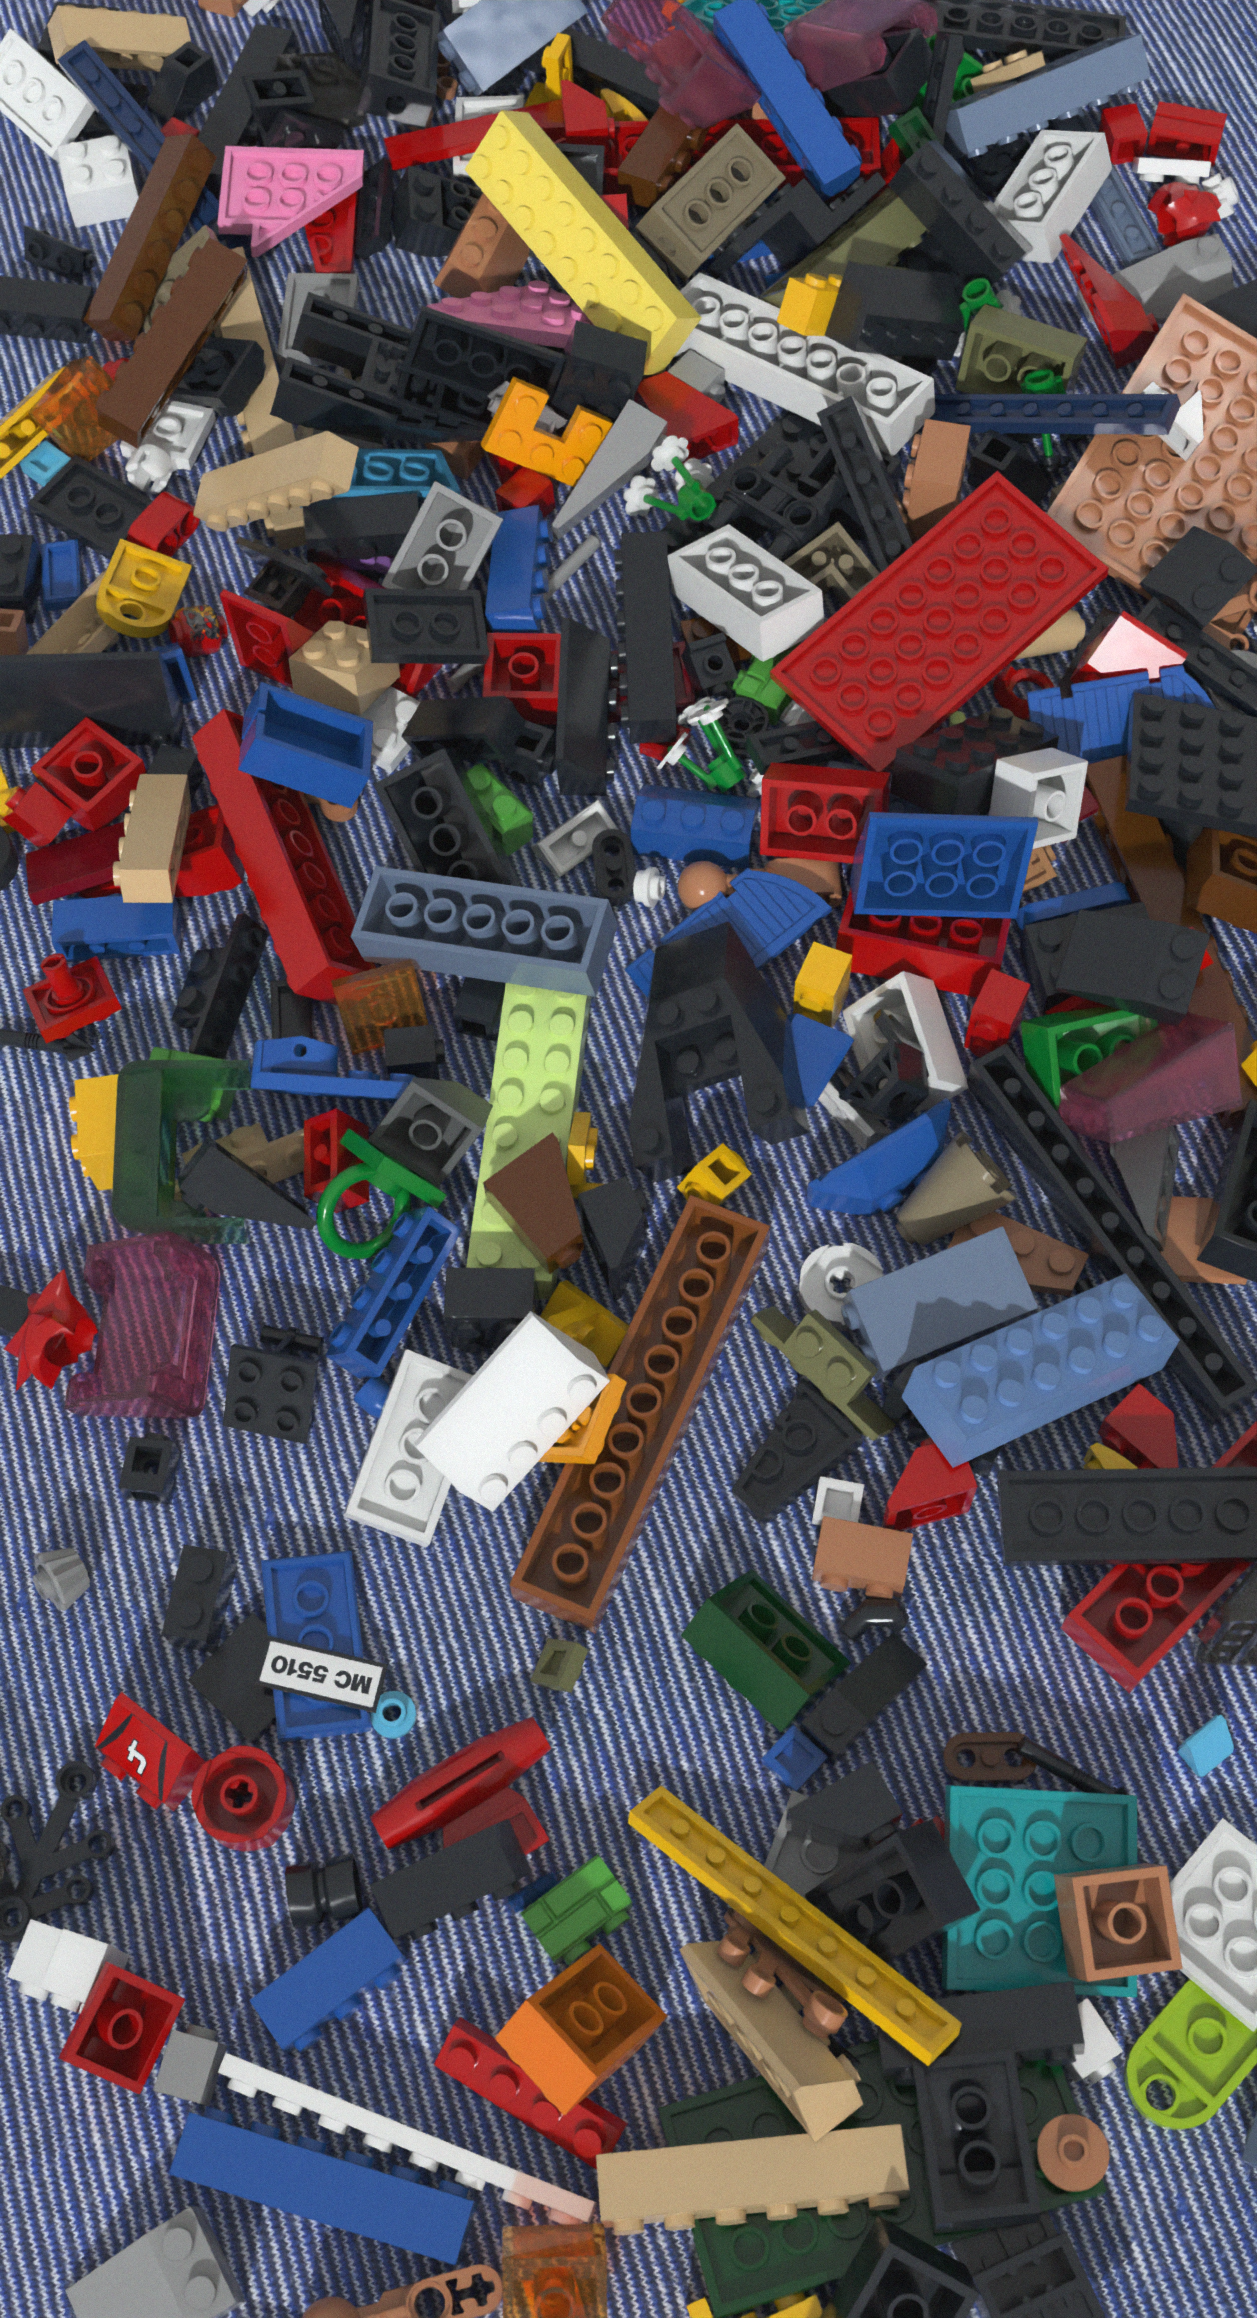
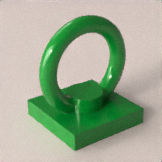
[316,1128,447,1259]

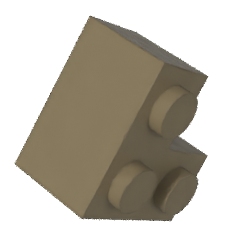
[783,522,880,606]

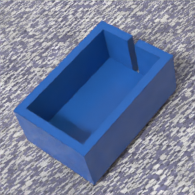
[238,682,373,809]

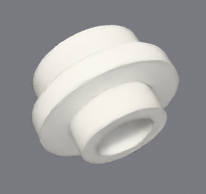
[633,867,666,907]

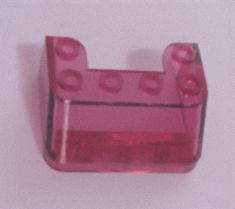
[600,0,762,129]

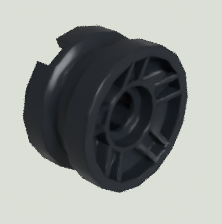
[718,696,769,760]

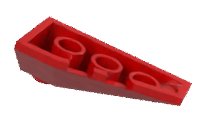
[1059,233,1160,369]
[78,804,245,898]

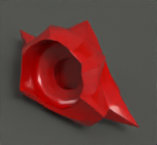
[1147,182,1222,247]
[4,1268,98,1393]

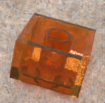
[28,356,120,463]
[502,2223,607,2318]

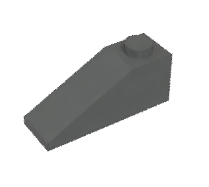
[1110,1118,1180,1251]

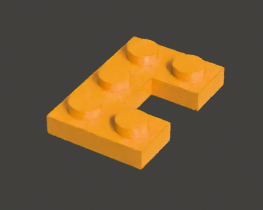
[481,376,613,487]
[538,1374,627,1464]

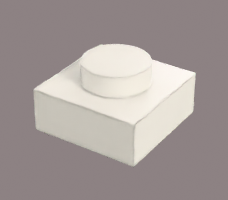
[812,1476,864,1526]

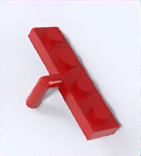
[434,2017,628,2170]

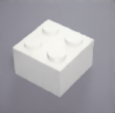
[57,135,139,227]
[988,747,1088,849]

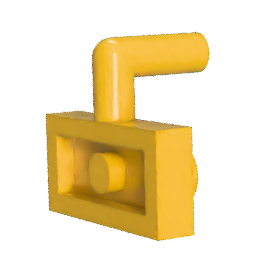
[567,1112,604,1199]

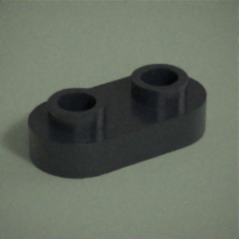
[973,138,1031,192]
[592,829,635,906]

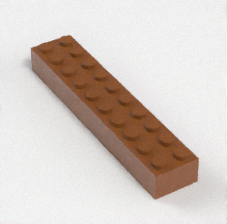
[509,1195,770,1634]

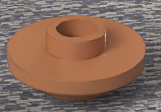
[1037,2114,1110,2192]

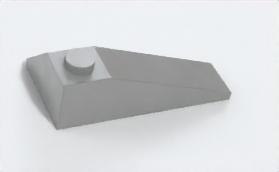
[1077,233,1234,324]
[551,399,668,540]

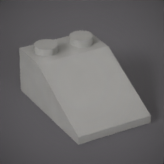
[65,2206,246,2318]

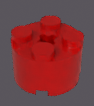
[191,1746,295,1851]

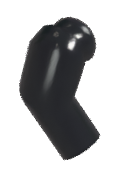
[838,1598,909,1643]

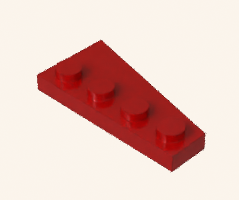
[304,189,359,274]

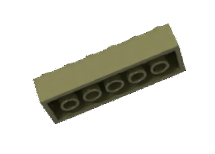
[757,187,929,308]

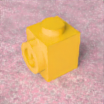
[677,1143,752,1206]

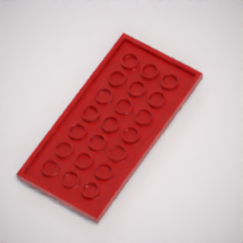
[770,471,1109,772]

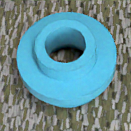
[370,1691,417,1739]

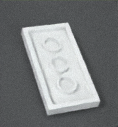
[0,28,95,162]
[343,1349,473,1547]

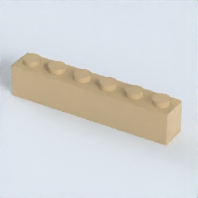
[193,431,359,532]
[596,2124,909,2235]

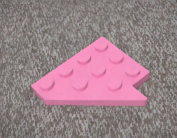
[217,146,365,257]
[426,280,595,348]

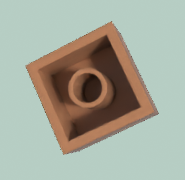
[1054,1863,1183,1982]

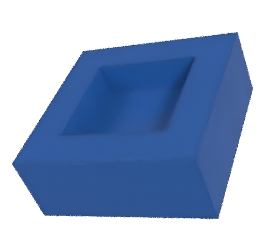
[761,1724,828,1792]

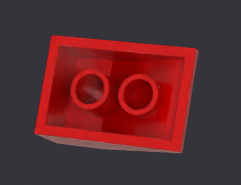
[219,589,316,689]

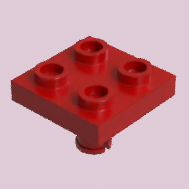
[22,953,122,1044]

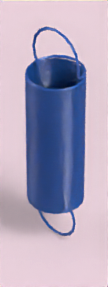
[498,1870,569,1914]

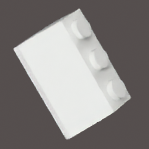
[842,971,968,1119]

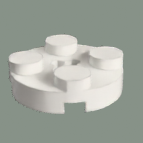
[799,1243,883,1331]

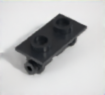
[24,225,96,284]

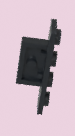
[235,537,334,618]
[171,913,268,1060]

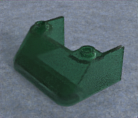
[112,1060,255,1244]

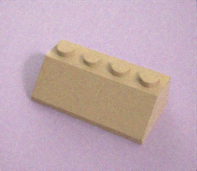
[679,1941,863,2142]

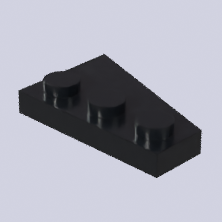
[732,1378,863,1527]

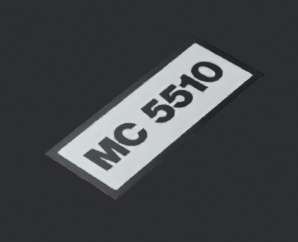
[254,1636,388,1713]

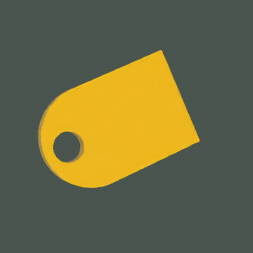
[96,538,192,638]

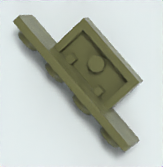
[750,1306,896,1441]

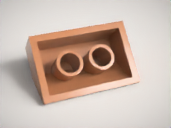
[433,192,529,299]

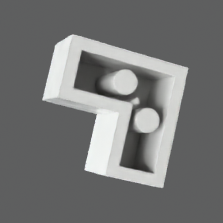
[7,1919,130,2014]

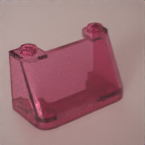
[784,0,940,92]
[64,1230,220,1419]

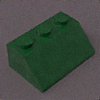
[681,1569,851,1732]

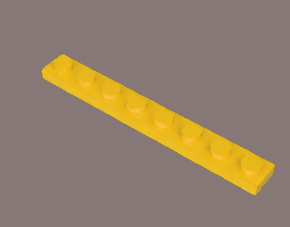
[628,1785,962,2066]

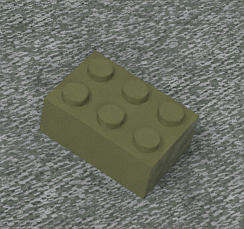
[955,304,1088,394]

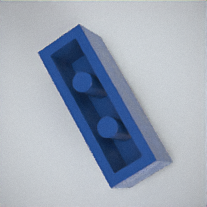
[52,893,181,962]
[249,1907,408,2053]

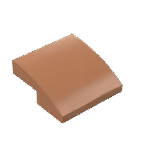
[1159,1196,1247,1285]

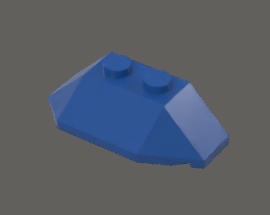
[806,1097,951,1217]

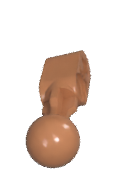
[678,858,842,911]
[301,2264,505,2318]

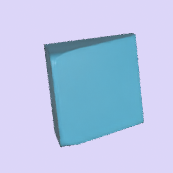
[1177,1714,1234,1777]

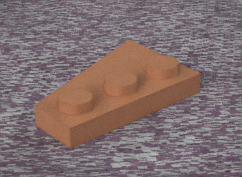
[947,1211,1089,1296]

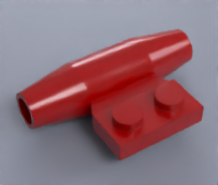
[370,1716,551,1856]

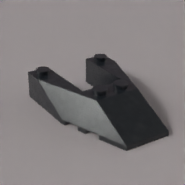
[270,292,493,443]
[629,921,810,1183]

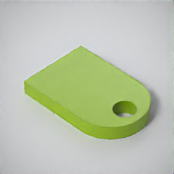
[1124,1978,1257,2130]

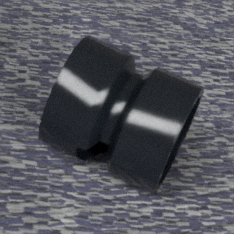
[285,1853,363,1929]

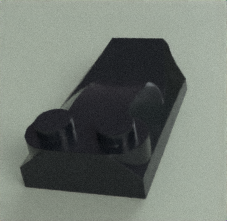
[169,337,266,417]

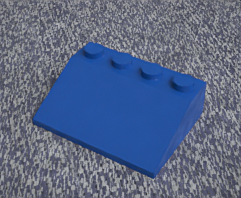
[850,812,1038,919]

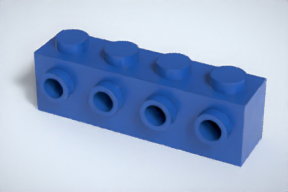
[485,505,553,633]
[325,1206,462,1379]

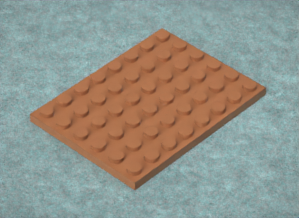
[1046,293,1257,650]

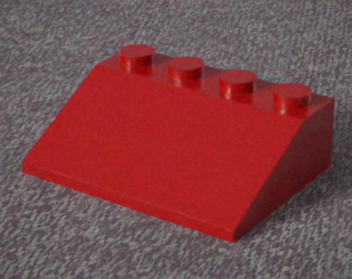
[836,888,1011,998]

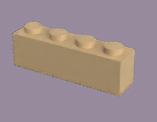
[47,5,191,72]
[113,774,192,903]

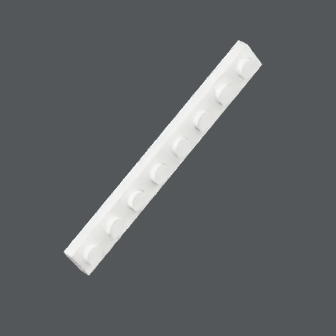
[218,2053,597,2229]

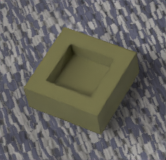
[530,1638,589,1693]

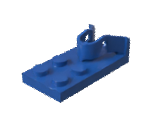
[251,1036,418,1102]

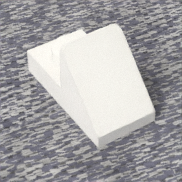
[1141,382,1204,461]

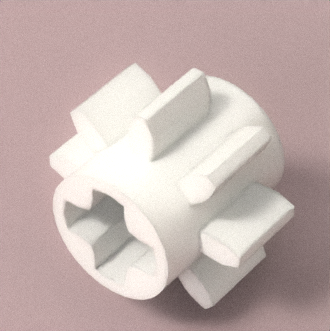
[1201,173,1240,219]

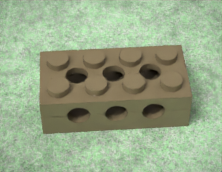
[635,123,786,282]

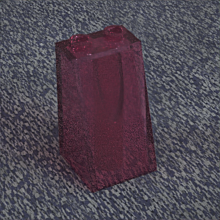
[1059,1012,1242,1143]

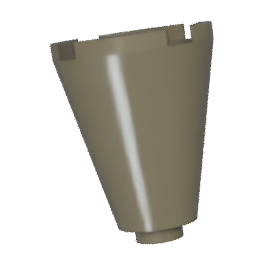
[895,1131,1017,1246]

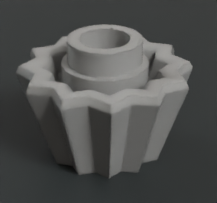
[33,1548,90,1611]

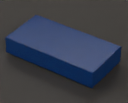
[41,539,83,611]

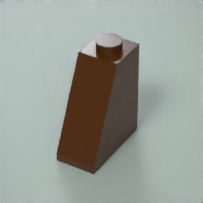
[483,1132,584,1275]

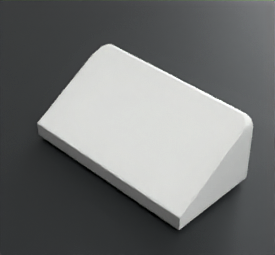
[531,800,619,878]
[818,1081,890,1149]

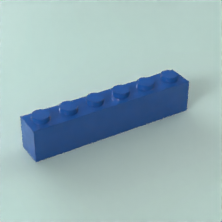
[713,0,862,202]
[169,2106,478,2265]

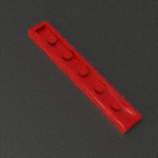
[383,99,564,170]

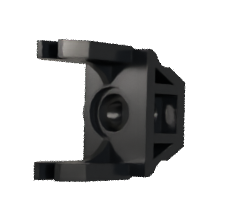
[830,1009,929,1125]

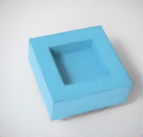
[20,440,71,487]

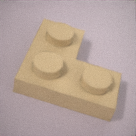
[970,49,1046,93]

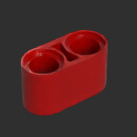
[127,491,200,557]

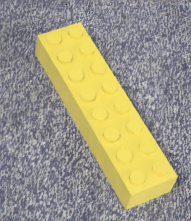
[464,110,702,375]

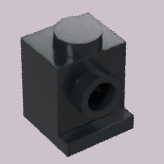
[681,632,738,699]
[119,1433,180,1505]

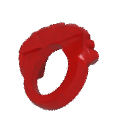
[993,666,1054,721]

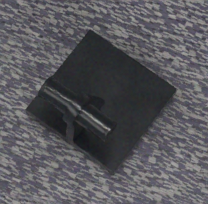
[223,1325,324,1444]

